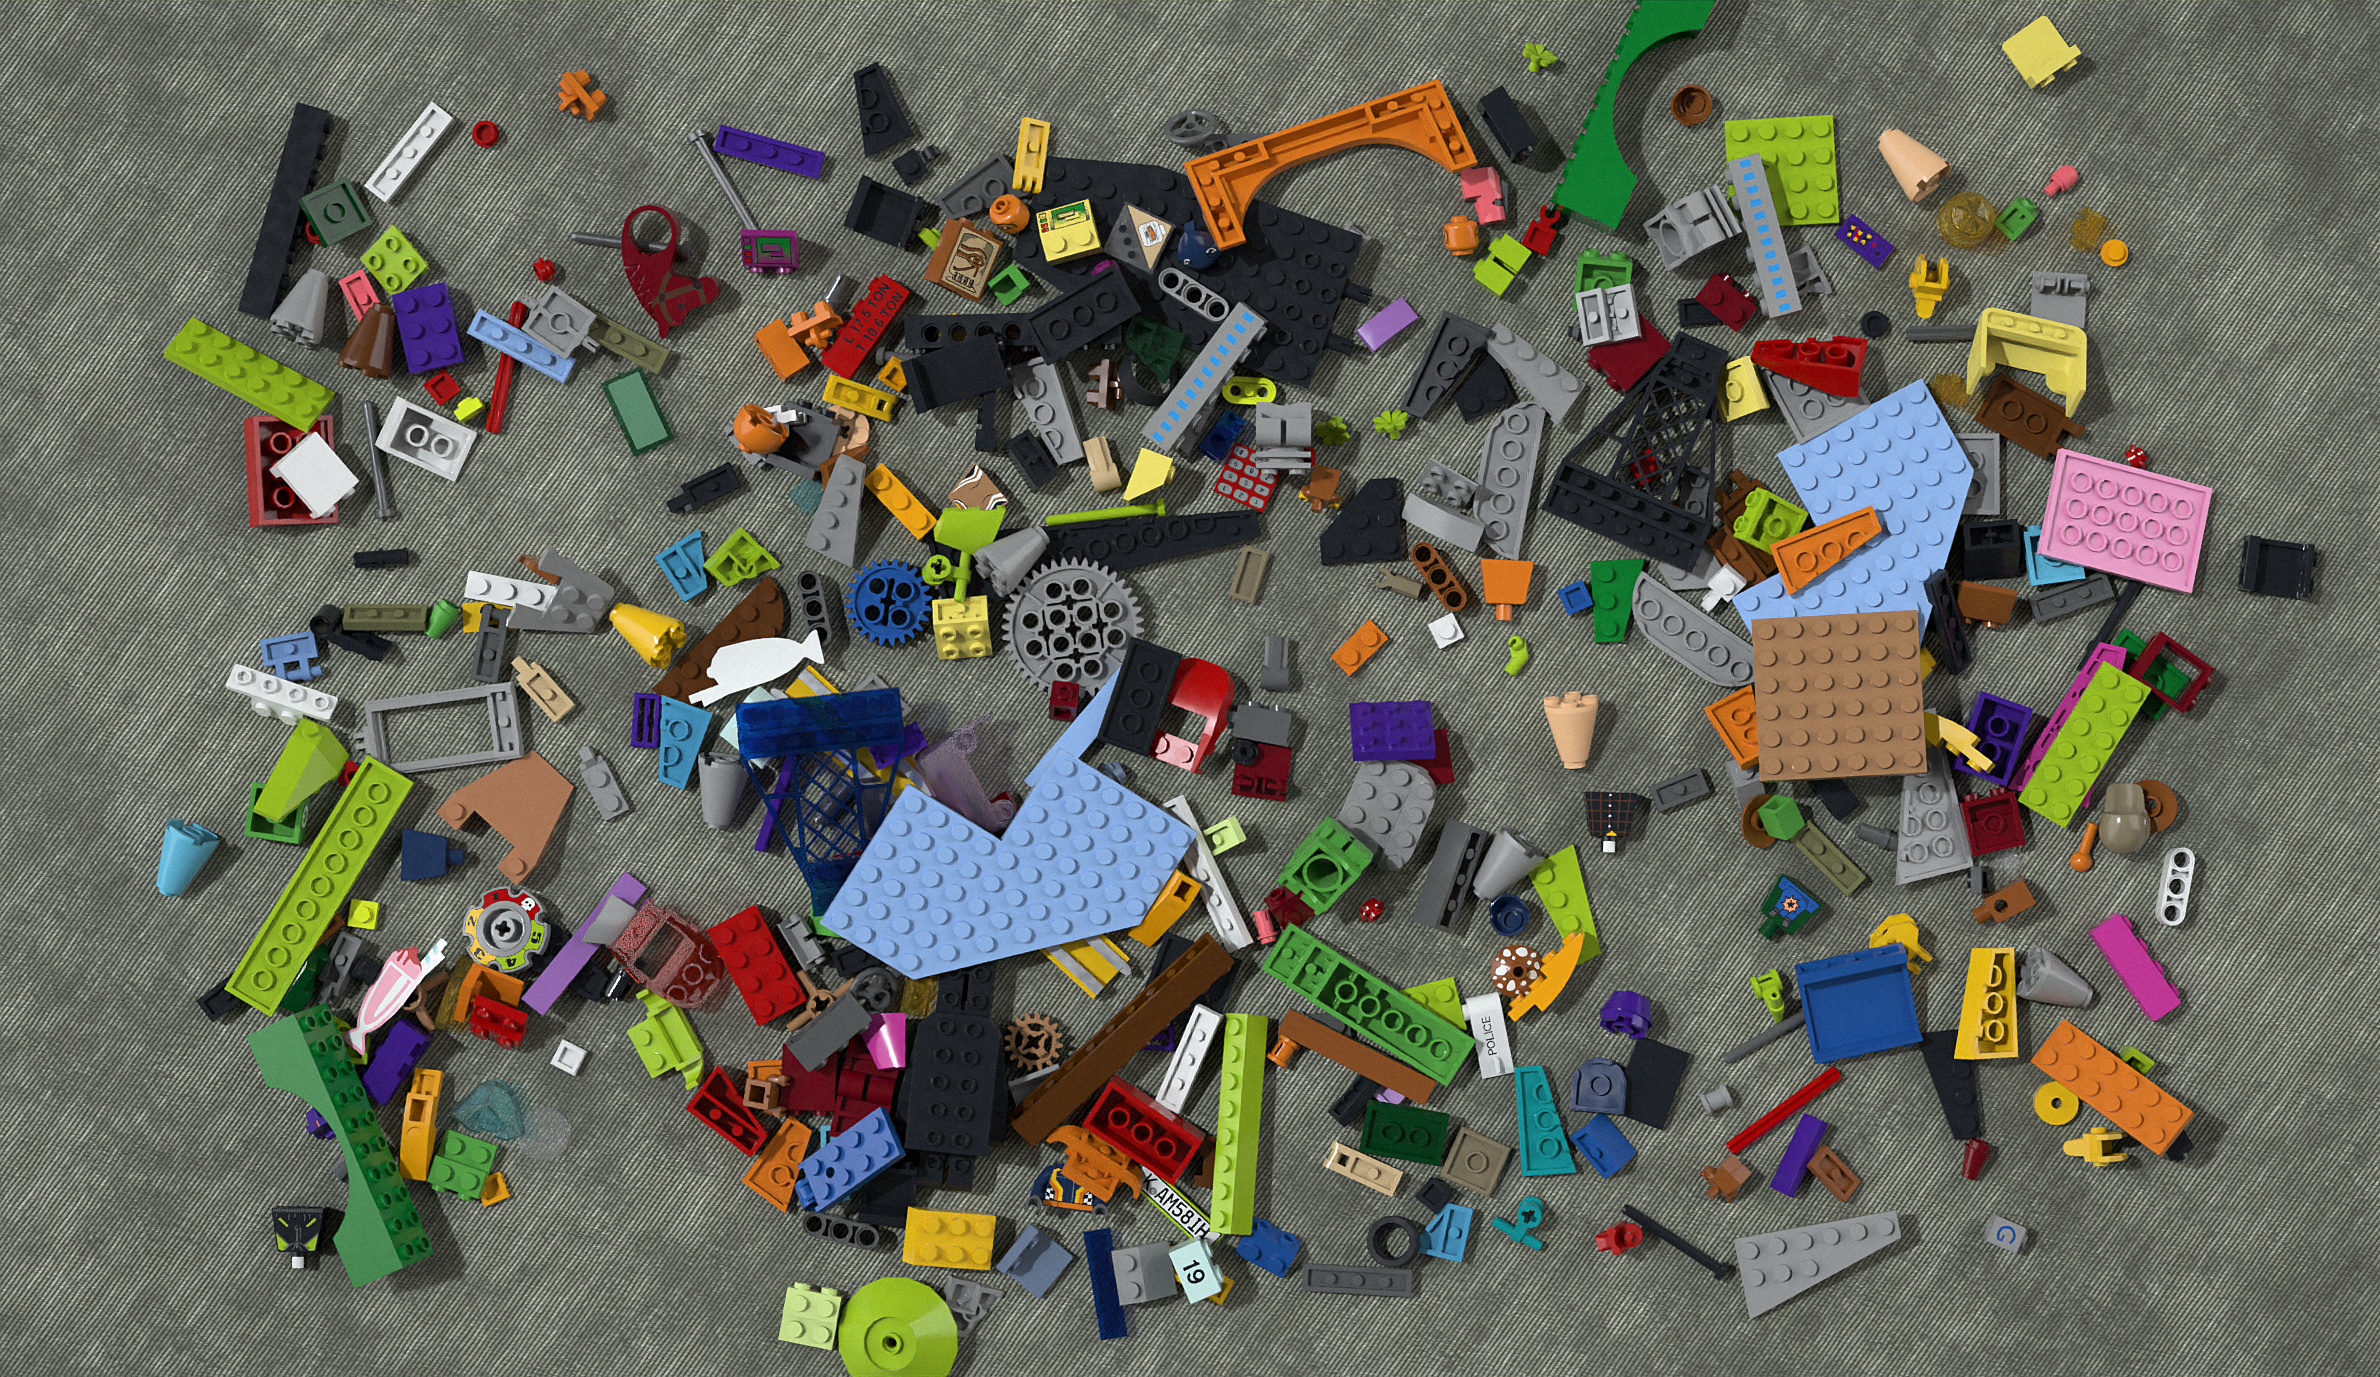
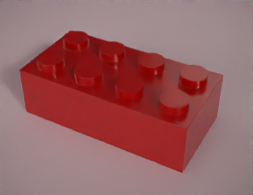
[707,904,808,1026]
[1082,1074,1206,1186]

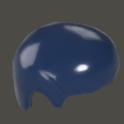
[1489,894,1531,938]

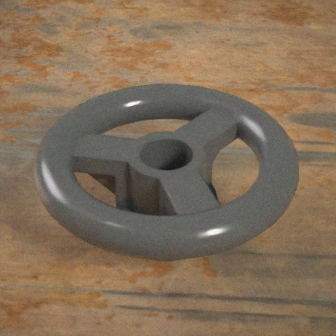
[1164,109,1217,148]
[849,967,899,1014]

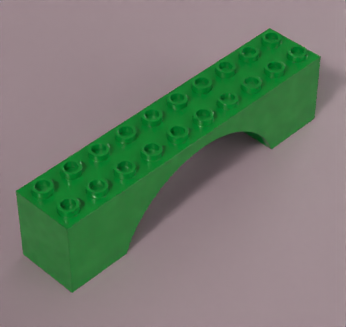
[1550,0,1715,236]
[246,1003,434,1289]

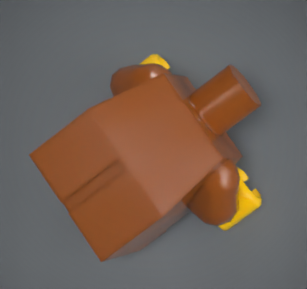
[1298,464,1341,513]

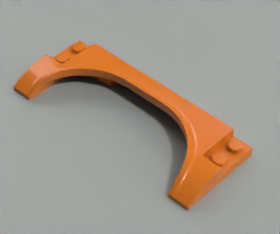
[1184,78,1478,251]

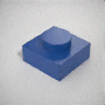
[1556,580,1593,616]

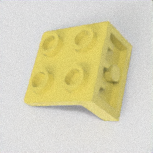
[932,595,992,660]

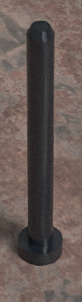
[1621,1204,1729,1281]

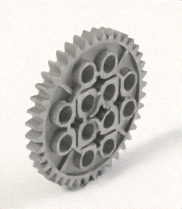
[1002,556,1144,699]

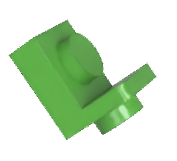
[1993,195,2038,241]

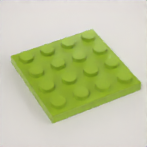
[1723,115,1839,227]

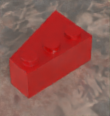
[686,1063,770,1158]

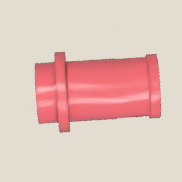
[1253,909,1279,945]

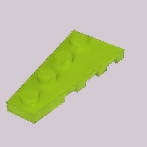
[1527,844,1601,966]
[1354,976,1467,1031]

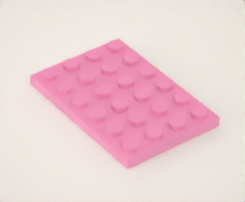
[2037,448,2213,594]

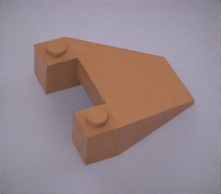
[436,750,574,886]

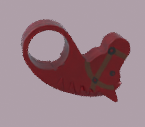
[621,203,721,339]

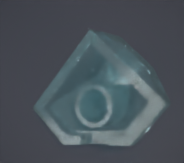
[450,1078,525,1141]

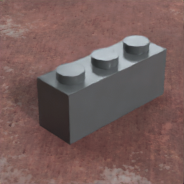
[785,990,873,1072]

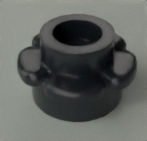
[1231,739,1258,766]

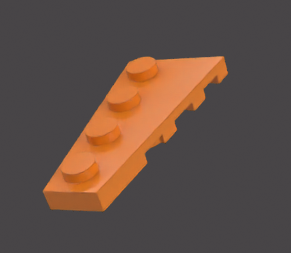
[1769,505,1882,597]

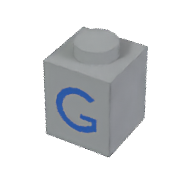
[1982,1213,2028,1253]

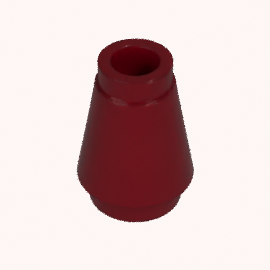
[1961,1138,1992,1180]

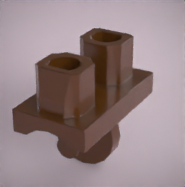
[1086,359,1123,411]

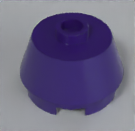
[1599,991,1652,1039]

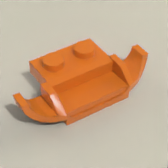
[1046,1125,1143,1202]

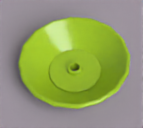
[838,1277,958,1377]

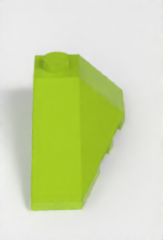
[253,718,350,822]

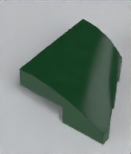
[279,944,329,1013]

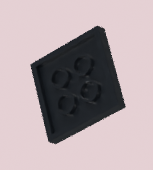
[1144,931,1242,1027]

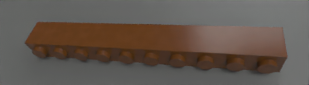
[1007,932,1235,1147]

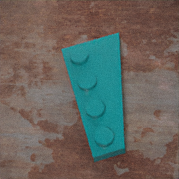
[1514,1065,1577,1176]

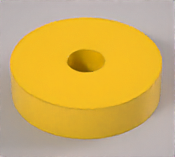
[2033,1081,2079,1125]

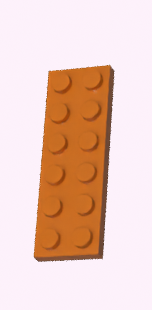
[2030,1019,2195,1158]

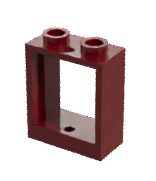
[2126,631,2214,714]

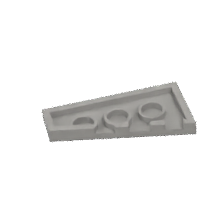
[803,453,866,568]

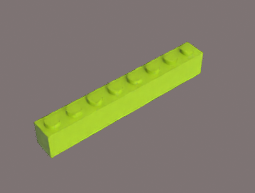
[1209,1013,1268,1235]

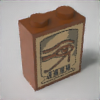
[923,217,1003,302]

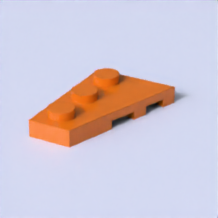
[742,1115,813,1213]

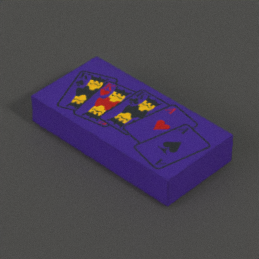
[1834,213,1894,269]

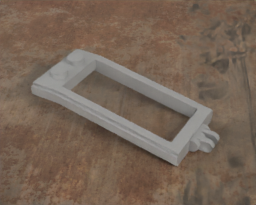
[353,682,524,774]

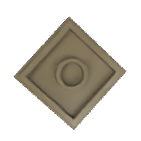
[1439,1126,1511,1198]

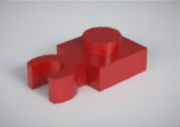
[1521,205,1560,257]

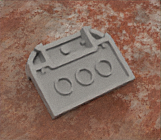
[1337,760,1437,871]

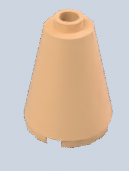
[1878,129,1953,203]

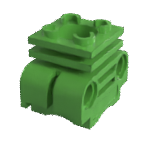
[1277,815,1374,916]

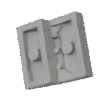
[1575,283,1642,347]

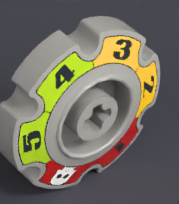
[462,886,551,974]

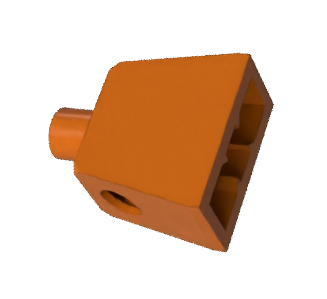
[1480,559,1533,621]

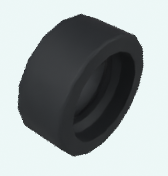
[1367,1216,1421,1268]

